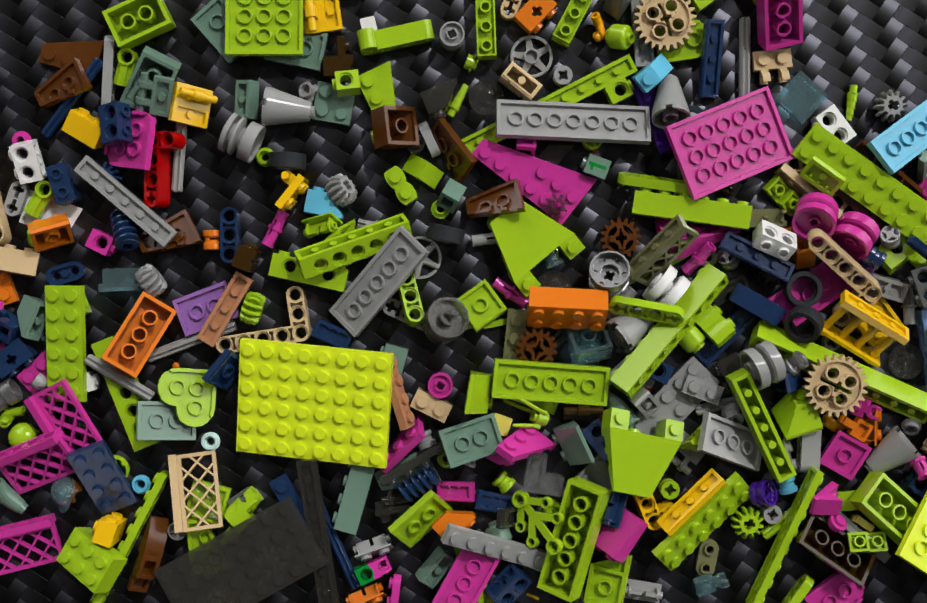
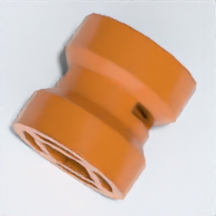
[202,230,220,250]

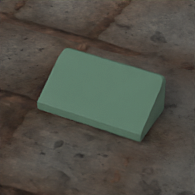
[234,80,260,120]
[415,546,455,590]

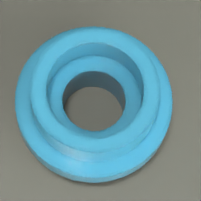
[131,475,151,494]

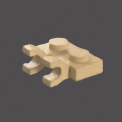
[751,48,793,85]

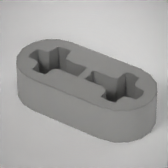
[418,121,441,158]
[4,181,30,217]

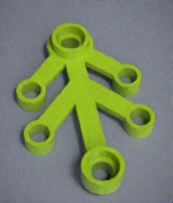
[512,490,564,555]

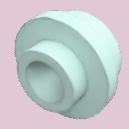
[201,432,221,451]

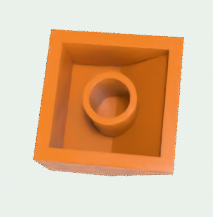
[27,213,75,252]

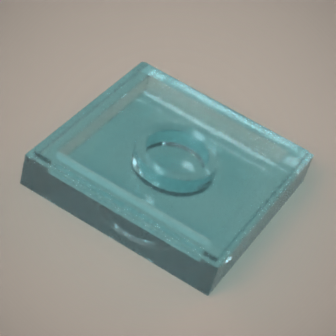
[773,70,828,125]

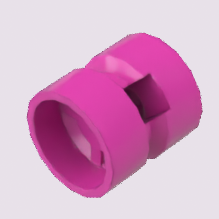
[428,372,453,398]

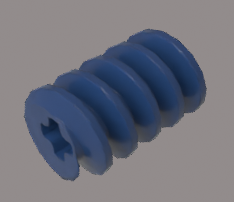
[110,208,140,251]
[396,463,439,502]

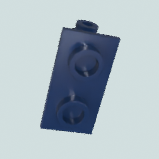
[602,489,629,529]

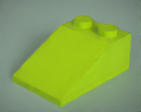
[464,370,493,414]

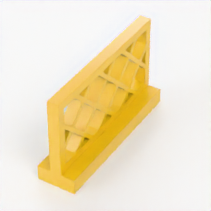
[656,468,727,537]

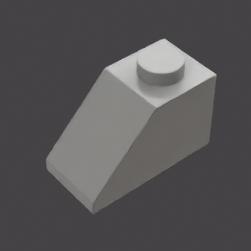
[627,386,661,419]

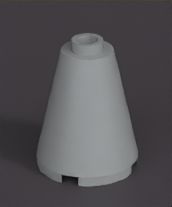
[651,74,690,129]
[261,87,315,126]
[605,307,658,353]
[864,425,921,472]

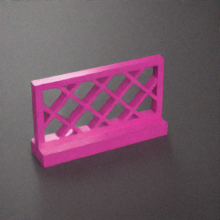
[23,379,103,466]
[0,427,75,495]
[0,513,63,575]

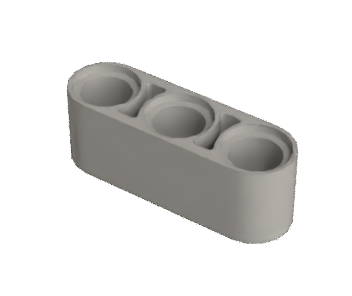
[796,429,822,473]

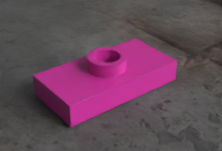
[436,481,475,502]

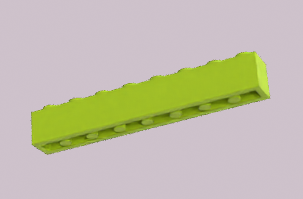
[610,263,729,399]

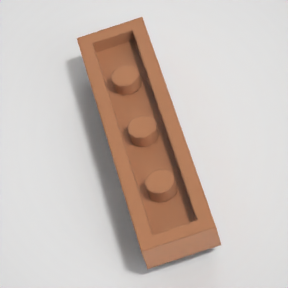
[197,271,254,347]
[387,351,415,431]

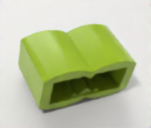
[384,166,418,207]
[695,305,736,348]

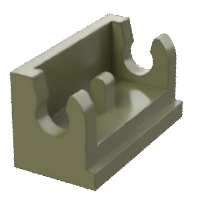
[749,208,787,228]

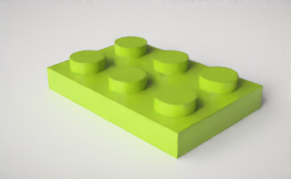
[388,489,453,548]

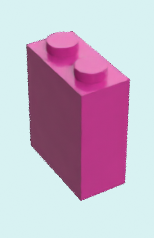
[595,507,648,563]

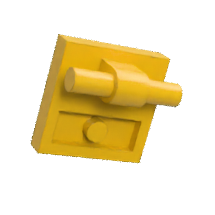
[304,0,343,36]
[168,82,218,129]
[275,171,309,211]

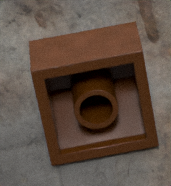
[371,105,420,150]

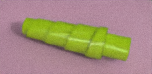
[447,84,469,118]
[845,85,859,121]

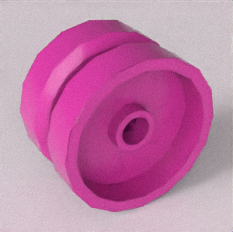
[792,192,839,242]
[830,211,880,260]

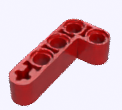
[144,131,186,209]

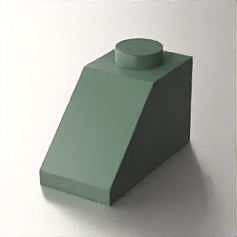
[17,294,46,341]

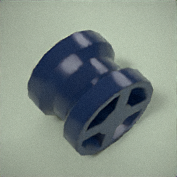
[862,246,887,270]

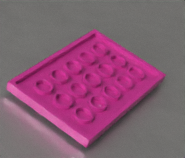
[664,86,796,200]

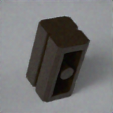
[231,242,263,272]

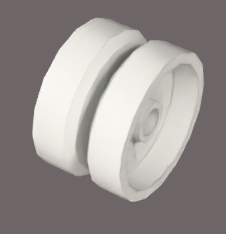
[642,264,691,305]

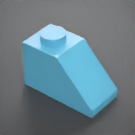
[631,53,673,93]
[304,186,344,220]

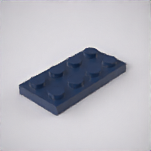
[66,439,138,516]

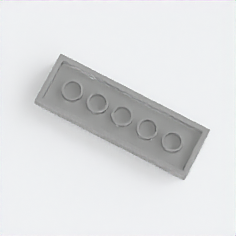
[329,226,429,337]

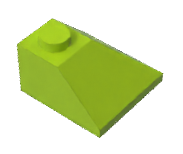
[771,388,823,441]

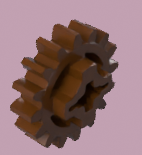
[599,217,642,257]
[515,327,557,362]

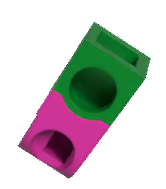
[353,555,392,586]

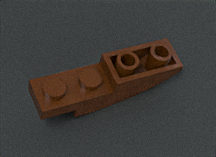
[127,515,169,593]

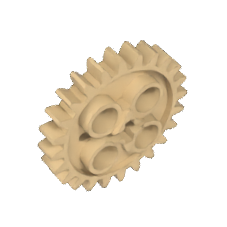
[633,0,697,52]
[802,353,869,417]

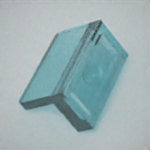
[98,268,142,292]

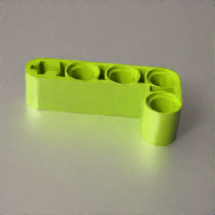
[356,19,435,56]

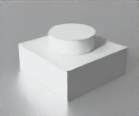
[87,371,101,392]

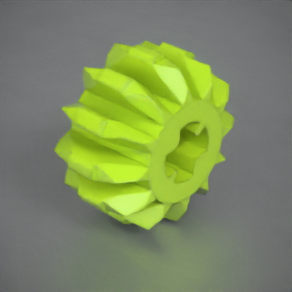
[239,291,266,325]
[731,506,764,539]

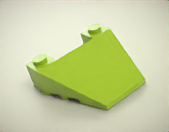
[489,202,586,297]
[601,407,684,498]

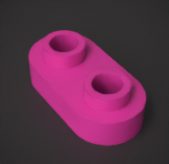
[387,574,402,603]

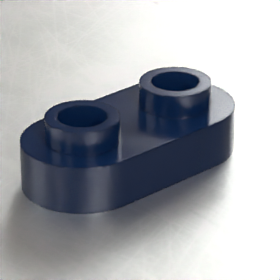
[46,261,86,285]

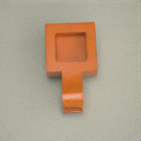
[837,414,874,443]

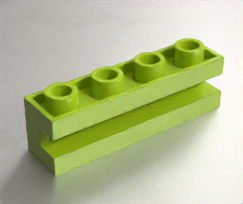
[475,0,497,60]
[551,0,593,48]

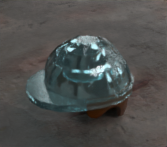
[50,475,84,513]

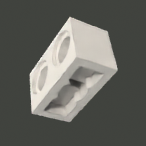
[810,104,857,143]
[8,139,47,185]
[752,219,797,262]

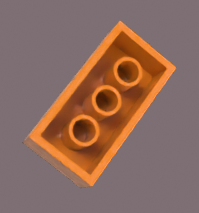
[527,286,608,331]
[100,291,177,379]

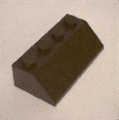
[796,513,876,588]

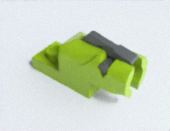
[220,486,264,547]

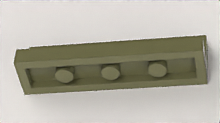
[629,214,700,286]

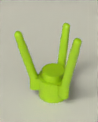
[503,398,550,430]

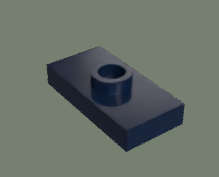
[311,318,353,348]
[473,489,513,515]

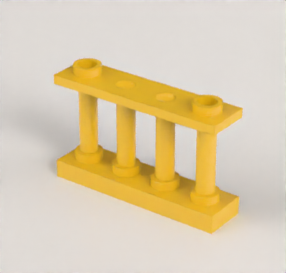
[820,289,910,368]

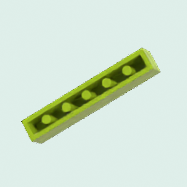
[632,188,753,231]
[725,368,797,483]

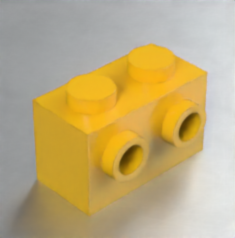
[61,107,104,149]
[91,512,127,548]

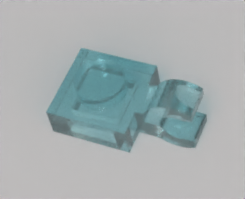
[693,572,730,597]

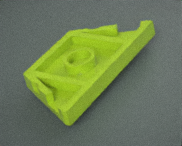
[583,555,633,603]

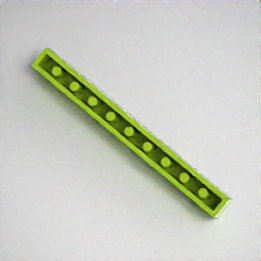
[748,320,927,424]

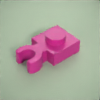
[847,398,882,421]

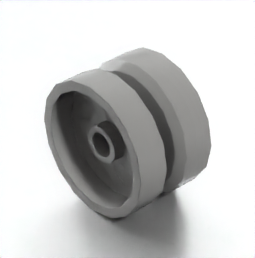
[739,340,786,390]

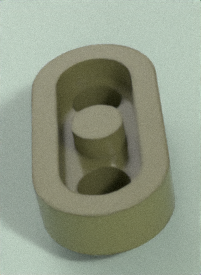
[695,538,719,577]

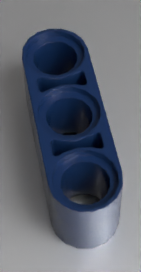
[220,207,241,263]
[728,282,787,327]

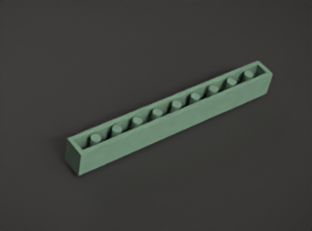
[332,343,409,535]

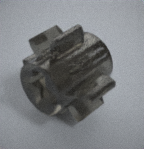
[544,193,568,217]

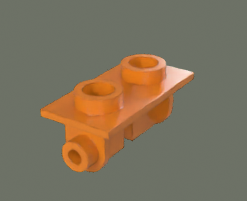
[862,410,882,446]
[346,582,387,603]

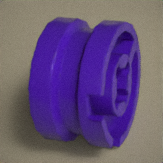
[749,479,778,508]

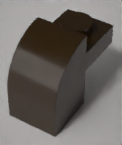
[322,36,355,79]

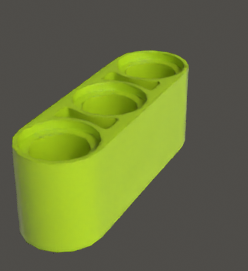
[398,273,424,327]

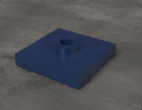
[202,348,239,391]

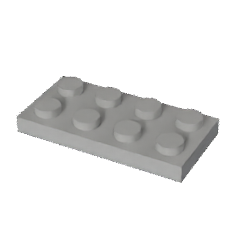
[697,412,762,471]

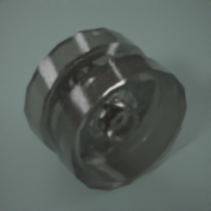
[422,297,469,344]

